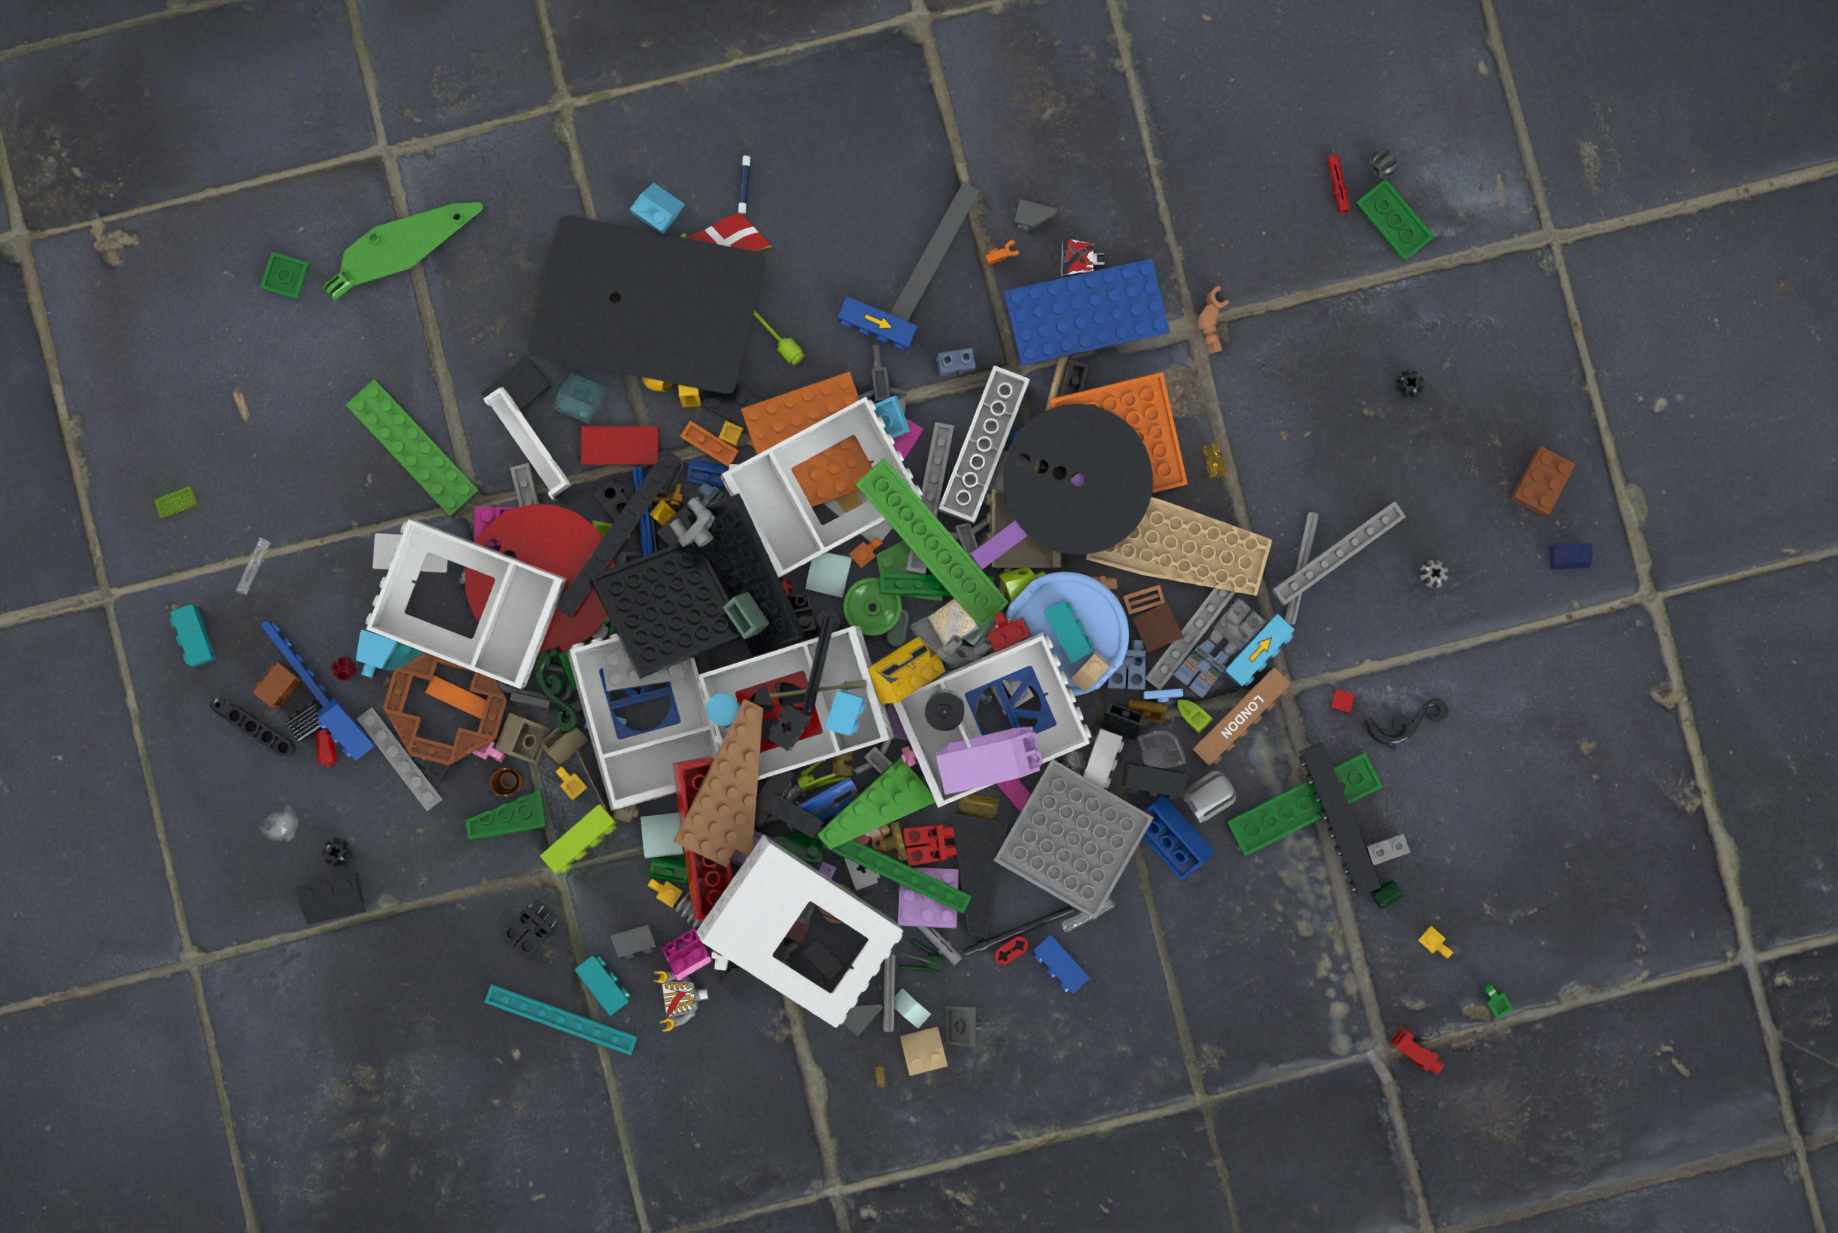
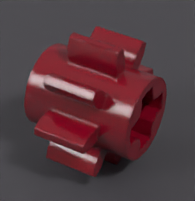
[331,656,356,681]

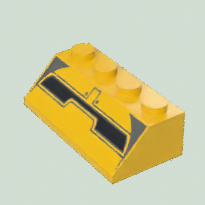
[868,637,945,704]

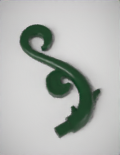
[532,647,578,731]

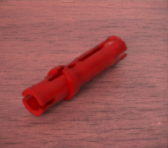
[1326,155,1351,213]

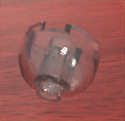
[259,804,299,842]

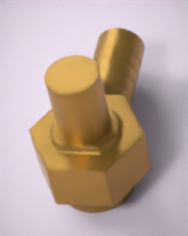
[652,484,685,509]

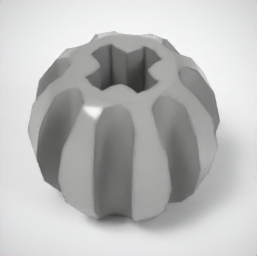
[1420,559,1449,588]

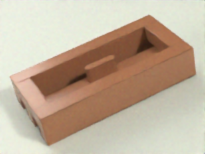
[1123,585,1165,615]

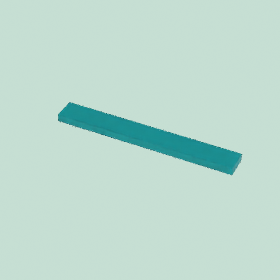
[484,984,638,1055]

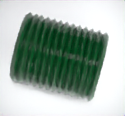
[1371,879,1403,909]

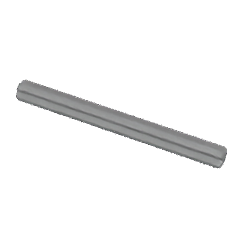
[1285,512,1319,625]

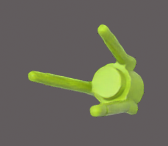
[797,760,847,792]

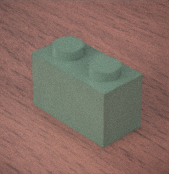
[723,592,770,639]

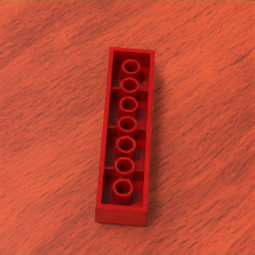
[673,756,732,920]

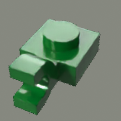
[1482,983,1514,1019]

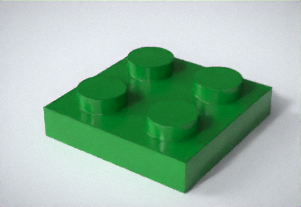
[260,252,310,300]

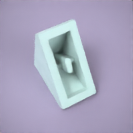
[894,988,931,1028]

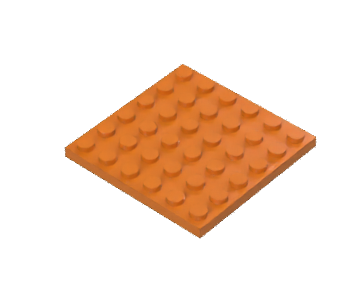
[741,372,874,507]
[1049,372,1188,493]

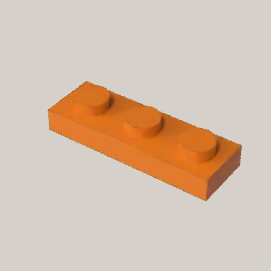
[680,421,739,468]

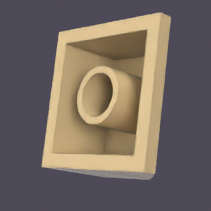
[900,1026,948,1076]

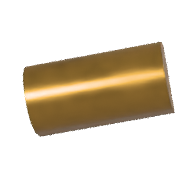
[1127,697,1167,724]

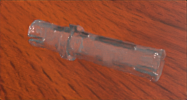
[236,537,271,595]

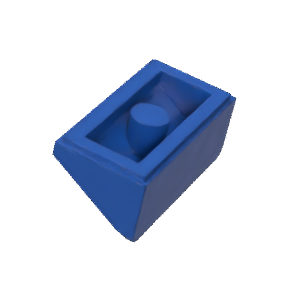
[686,459,728,489]

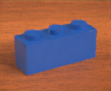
[317,698,374,760]
[1032,934,1090,994]

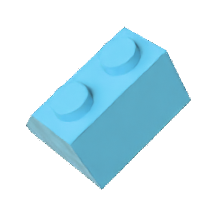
[630,183,685,234]
[824,690,867,736]

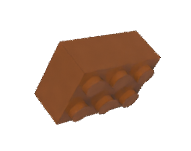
[1510,446,1576,517]

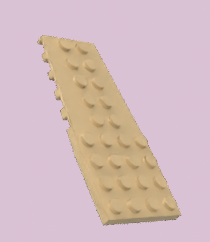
[1086,497,1272,596]

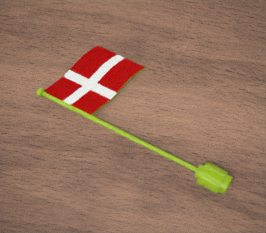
[680,213,805,366]

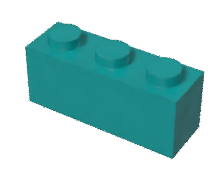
[1043,599,1094,663]
[170,604,216,668]
[575,954,631,1016]

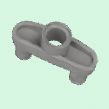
[669,497,715,547]
[937,634,993,670]

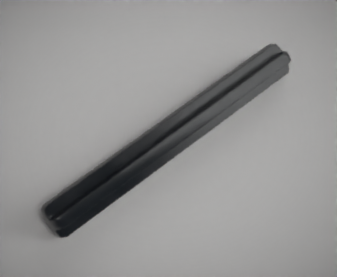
[802,615,835,712]

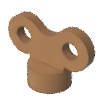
[865,825,891,850]

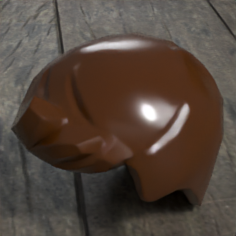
[489,767,525,797]

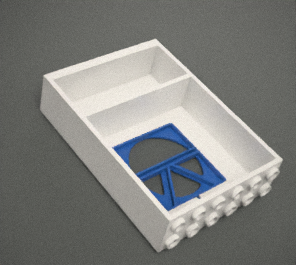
[893,632,1091,807]
[568,633,719,811]

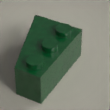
[770,827,823,871]

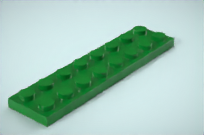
[1227,752,1383,857]

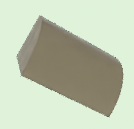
[540,718,588,766]

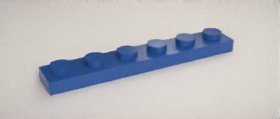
[261,620,334,707]

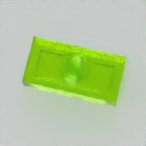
[154,486,198,519]

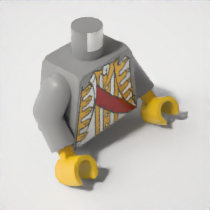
[654,971,708,1032]

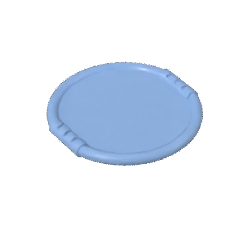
[1005,572,1129,696]

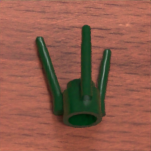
[899,940,943,973]

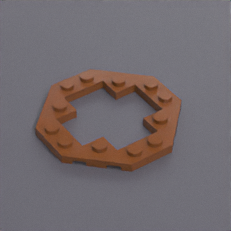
[383,653,507,766]

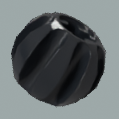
[1395,370,1424,398]
[322,838,351,867]

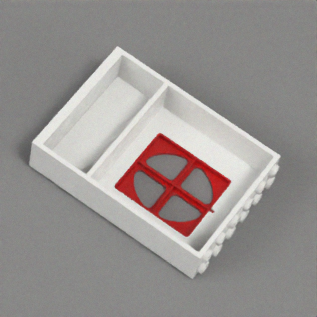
[697,626,894,780]

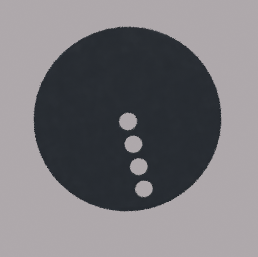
[1003,404,1153,555]

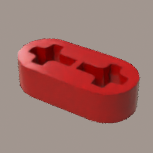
[994,936,1028,965]

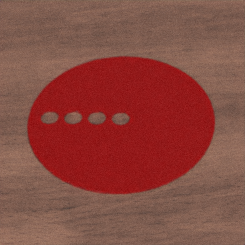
[465,504,615,655]

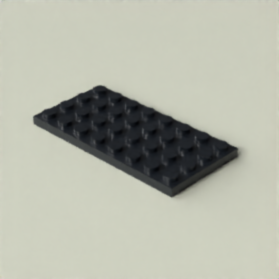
[687,493,805,656]

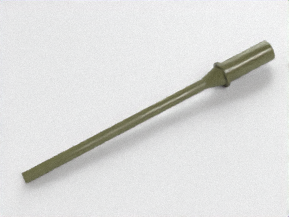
[770,679,867,698]

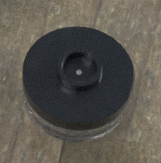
[925,689,965,731]

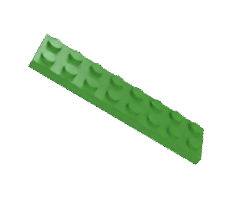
[346,379,479,517]

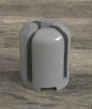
[1183,771,1236,823]

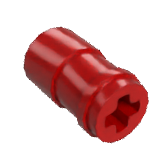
[315,730,337,767]

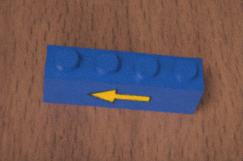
[838,296,917,351]

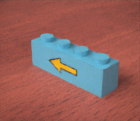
[1223,614,1295,687]

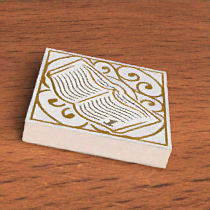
[927,599,979,644]

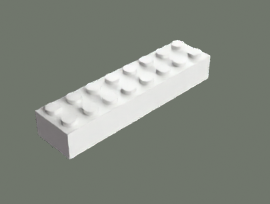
[938,366,1030,525]

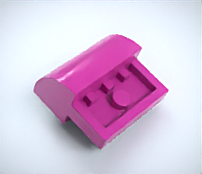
[474,507,516,548]
[661,928,712,981]

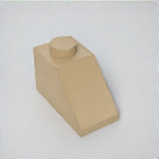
[1070,650,1110,692]

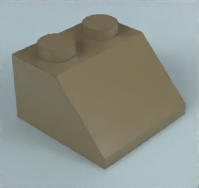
[495,713,551,765]

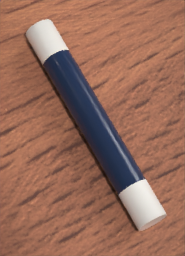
[738,156,750,214]

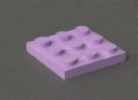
[898,867,959,928]

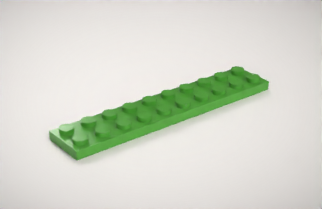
[855,458,1010,628]

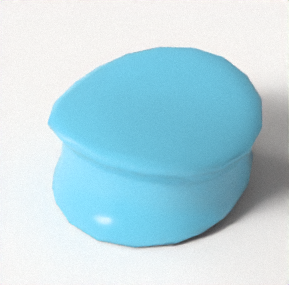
[706,693,740,728]

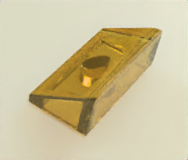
[957,793,999,820]

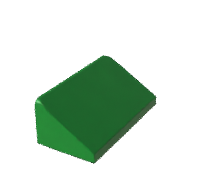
[649,856,688,884]

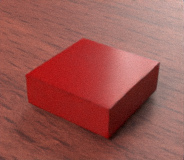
[1330,689,1355,713]

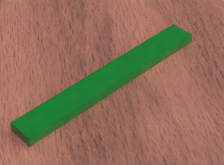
[823,840,972,914]

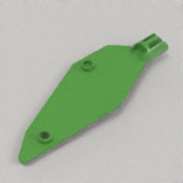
[322,202,483,301]

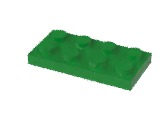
[1356,179,1434,262]

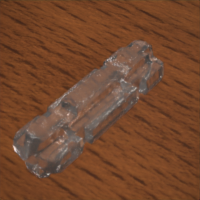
[1366,1047,1393,1084]

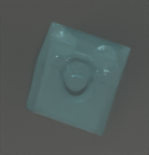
[554,372,607,424]

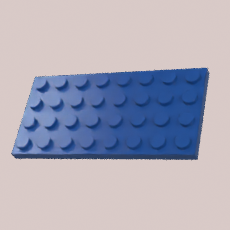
[1004,259,1170,366]

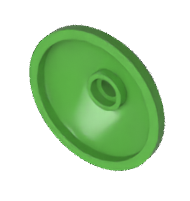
[843,578,902,636]

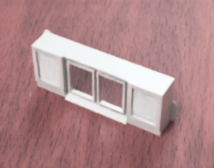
[483,387,572,500]

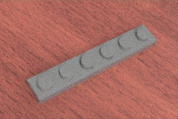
[357,707,443,811]

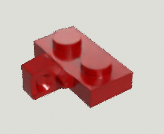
[987,611,1031,652]

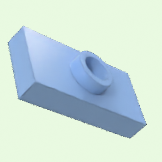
[1142,689,1183,702]

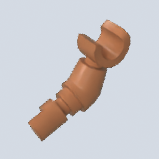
[1198,286,1229,354]

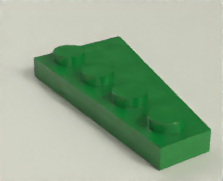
[466,789,546,840]

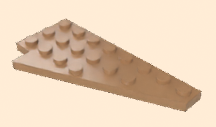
[673,699,763,867]

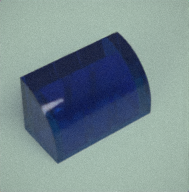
[1549,543,1593,570]

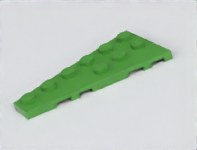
[816,757,935,849]

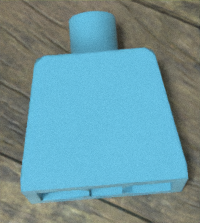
[356,629,399,678]

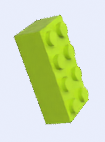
[540,804,618,874]

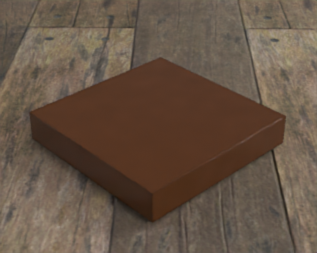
[1132,602,1183,654]

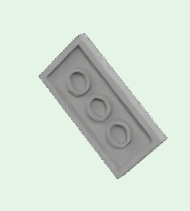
[600,649,685,691]

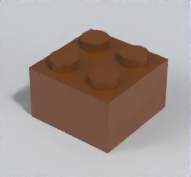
[253,662,303,709]

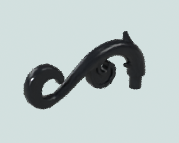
[1365,699,1448,750]

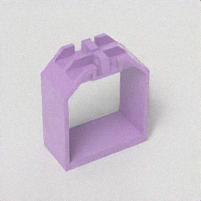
[936,726,1043,795]

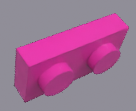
[893,419,924,460]
[996,778,1031,812]

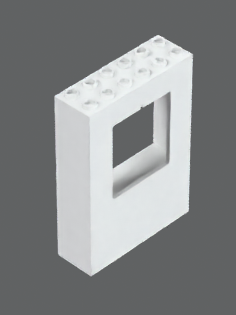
[720,397,923,578]
[365,519,567,689]
[696,835,903,1028]

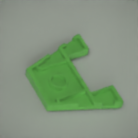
[876,541,943,602]

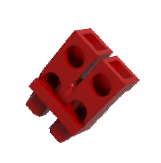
[903,825,957,866]
[1389,1028,1444,1074]

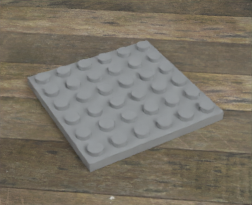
[993,759,1154,920]

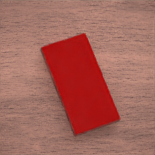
[581,426,659,465]

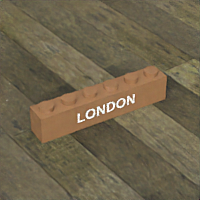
[1191,667,1291,766]

